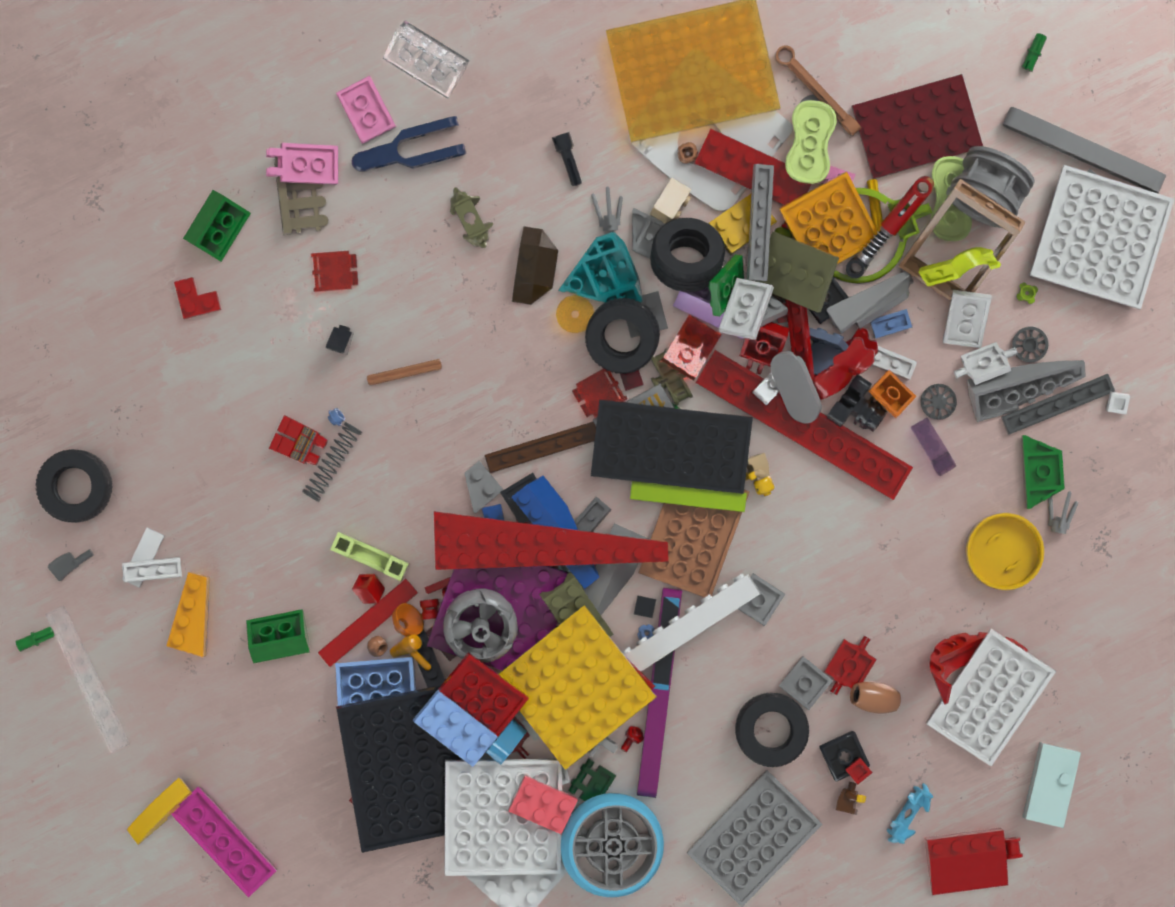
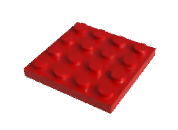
[438,652,529,737]

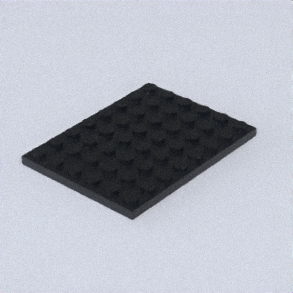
[336,685,463,853]

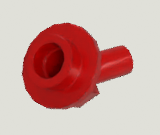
[620,726,644,753]

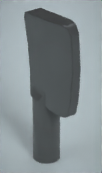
[48,549,94,581]

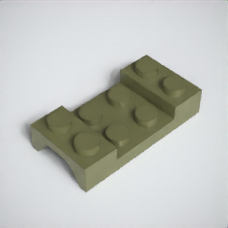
[539,572,614,637]

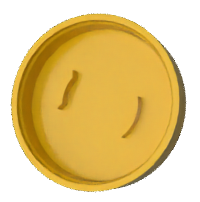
[965,513,1044,590]

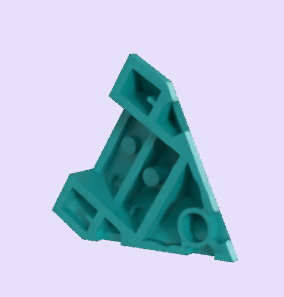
[558,231,643,302]

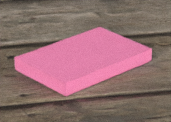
[336,76,396,145]

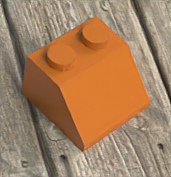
[868,370,917,418]

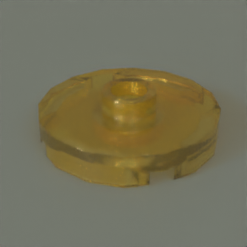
[556,295,594,333]

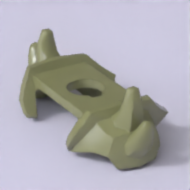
[450,187,493,248]

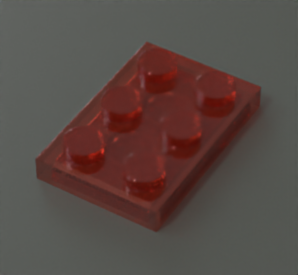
[661,314,722,381]

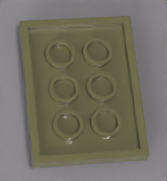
[755,231,839,312]

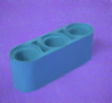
[486,719,527,765]

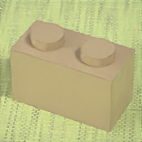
[650,178,691,224]

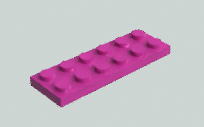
[171,786,277,897]

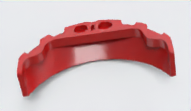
[929,632,1028,705]

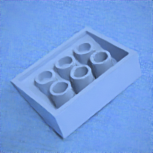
[335,657,416,706]

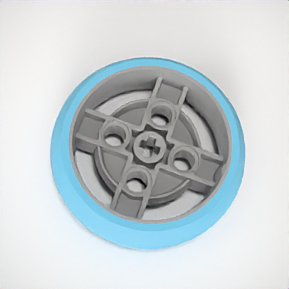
[561,793,664,897]

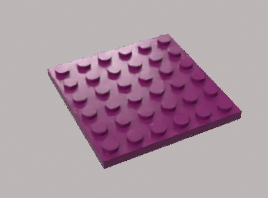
[427,566,570,671]

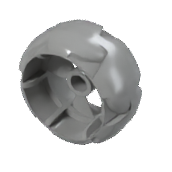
[443,589,518,663]

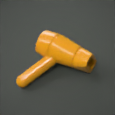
[390,634,431,671]

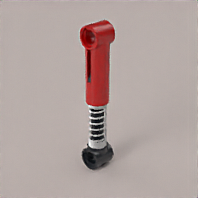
[846,176,934,278]

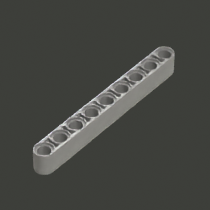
[1003,107,1166,194]

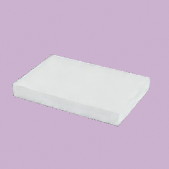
[718,278,774,340]
[943,290,992,348]

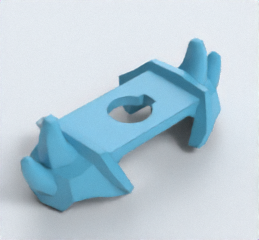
[887,783,933,844]

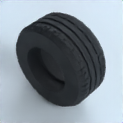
[650,218,725,292]
[585,298,660,374]
[35,449,113,523]
[735,692,809,767]

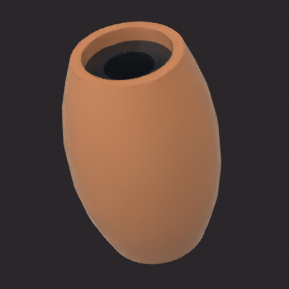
[850,682,901,714]

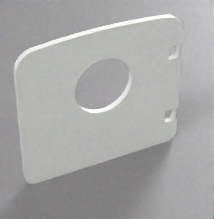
[629,49,793,211]

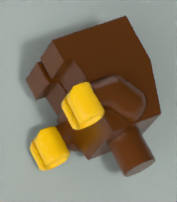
[836,782,866,815]

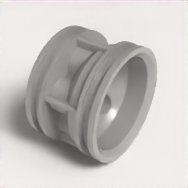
[946,146,1035,228]

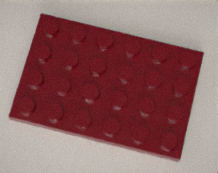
[851,74,983,179]

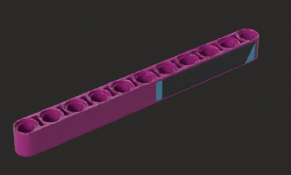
[637,588,682,798]

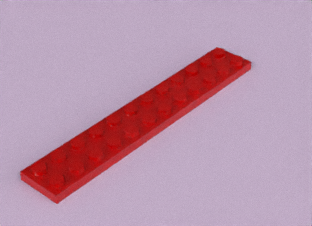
[696,350,913,500]

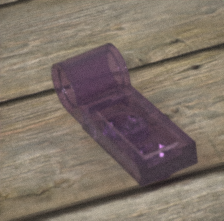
[911,418,956,476]

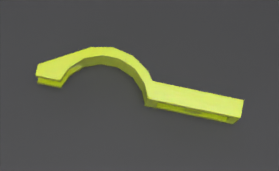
[918,247,1001,286]

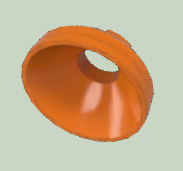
[392,603,424,636]

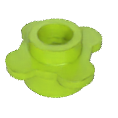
[1016,282,1038,304]

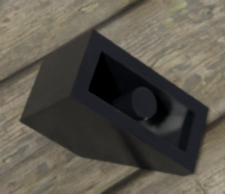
[326,325,354,355]

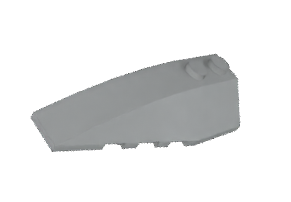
[967,360,1086,422]
[584,523,649,615]

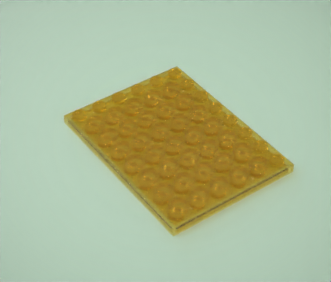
[606,0,781,143]

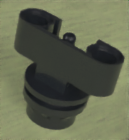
[826,375,887,432]

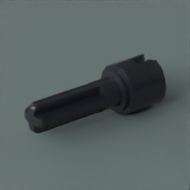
[552,132,582,186]

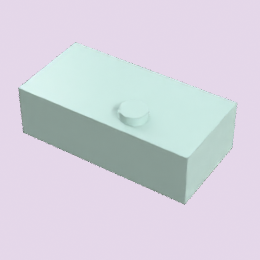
[1022,742,1081,828]

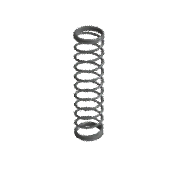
[302,422,362,502]

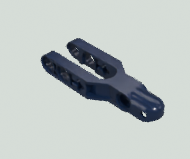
[351,116,467,172]

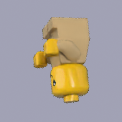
[745,453,775,497]

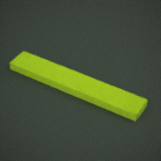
[630,481,747,512]

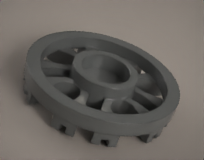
[1012,326,1049,362]
[921,384,957,420]

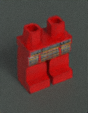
[268,415,328,466]

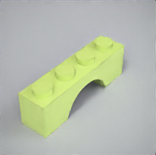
[330,532,410,581]

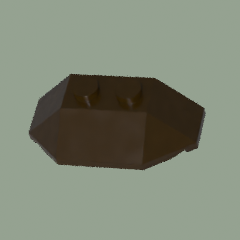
[512,226,558,305]

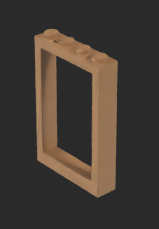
[899,179,1025,301]

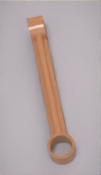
[775,45,861,136]

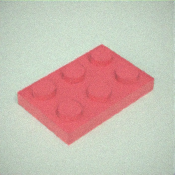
[508,775,578,835]

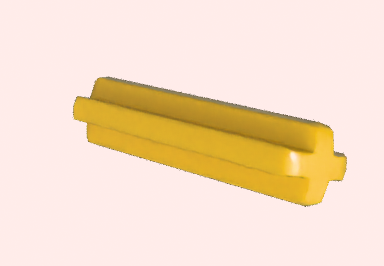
[867,179,883,232]

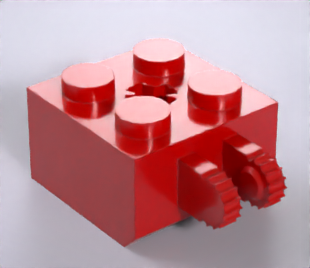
[739,322,790,375]

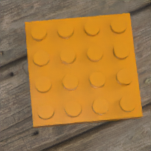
[779,171,877,264]

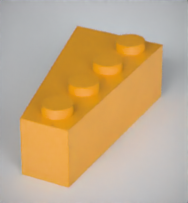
[166,572,210,657]

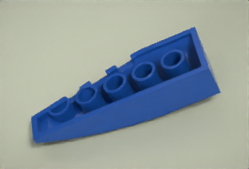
[512,476,600,589]

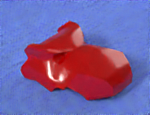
[813,328,878,400]

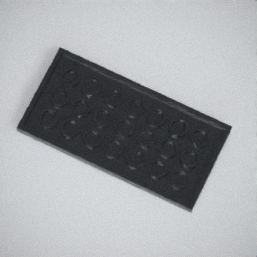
[591,399,753,494]

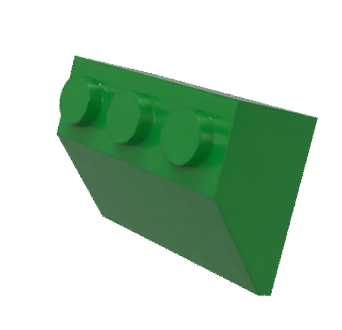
[183,190,251,262]
[246,609,310,664]

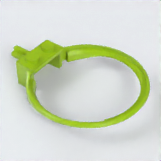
[833,188,932,284]

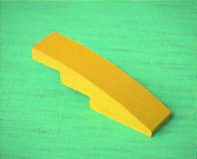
[126,778,192,845]

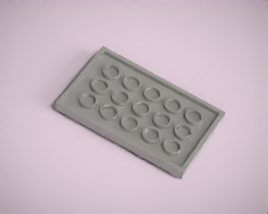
[687,770,823,907]

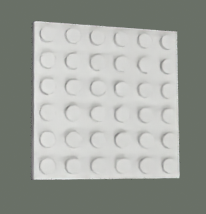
[1029,165,1174,310]
[444,759,562,876]

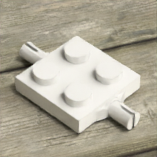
[954,342,1018,385]

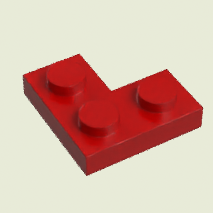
[174,277,222,319]

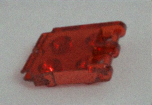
[311,251,358,292]
[572,369,628,418]

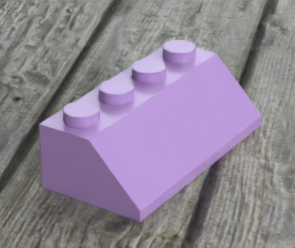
[673,287,743,339]

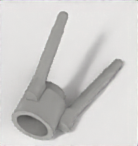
[591,186,623,231]
[1048,491,1078,534]

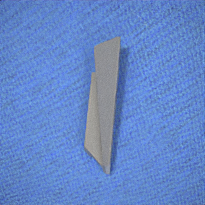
[827,271,914,334]

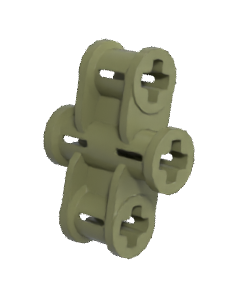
[651,348,693,406]

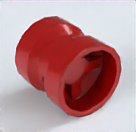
[420,599,439,620]

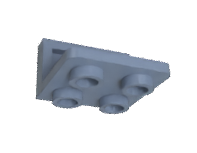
[809,327,849,375]

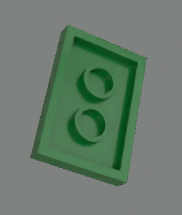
[709,254,744,317]

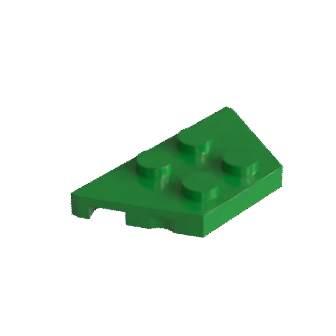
[1022,435,1065,509]

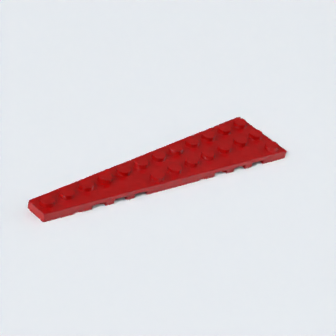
[434,511,669,570]

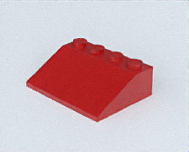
[924,828,1008,895]

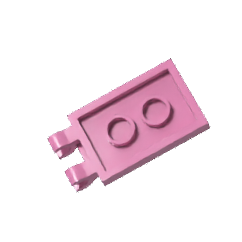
[266,143,338,185]

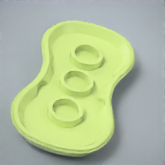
[785,100,837,184]
[931,156,972,241]

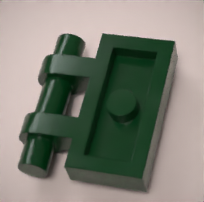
[568,758,616,801]

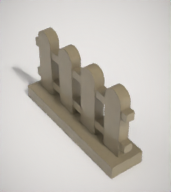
[274,157,328,235]

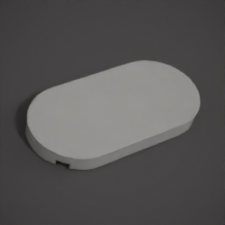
[771,351,822,423]

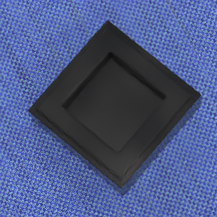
[634,595,656,618]

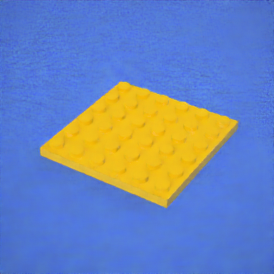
[499,605,657,770]

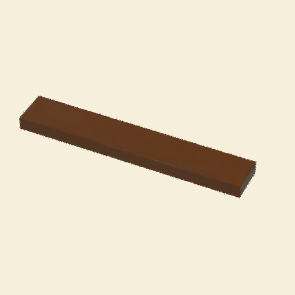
[484,421,596,473]

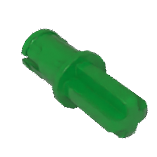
[1021,33,1047,72]
[15,627,55,652]

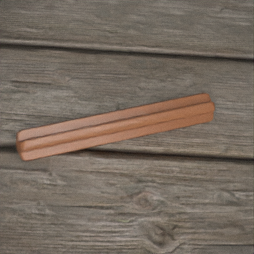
[367,359,442,385]

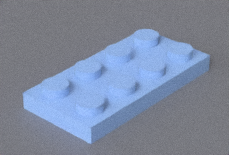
[413,690,498,767]

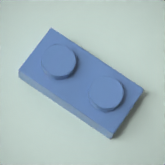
[870,309,912,339]

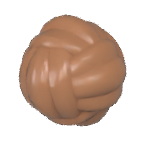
[677,142,698,164]
[367,636,388,657]

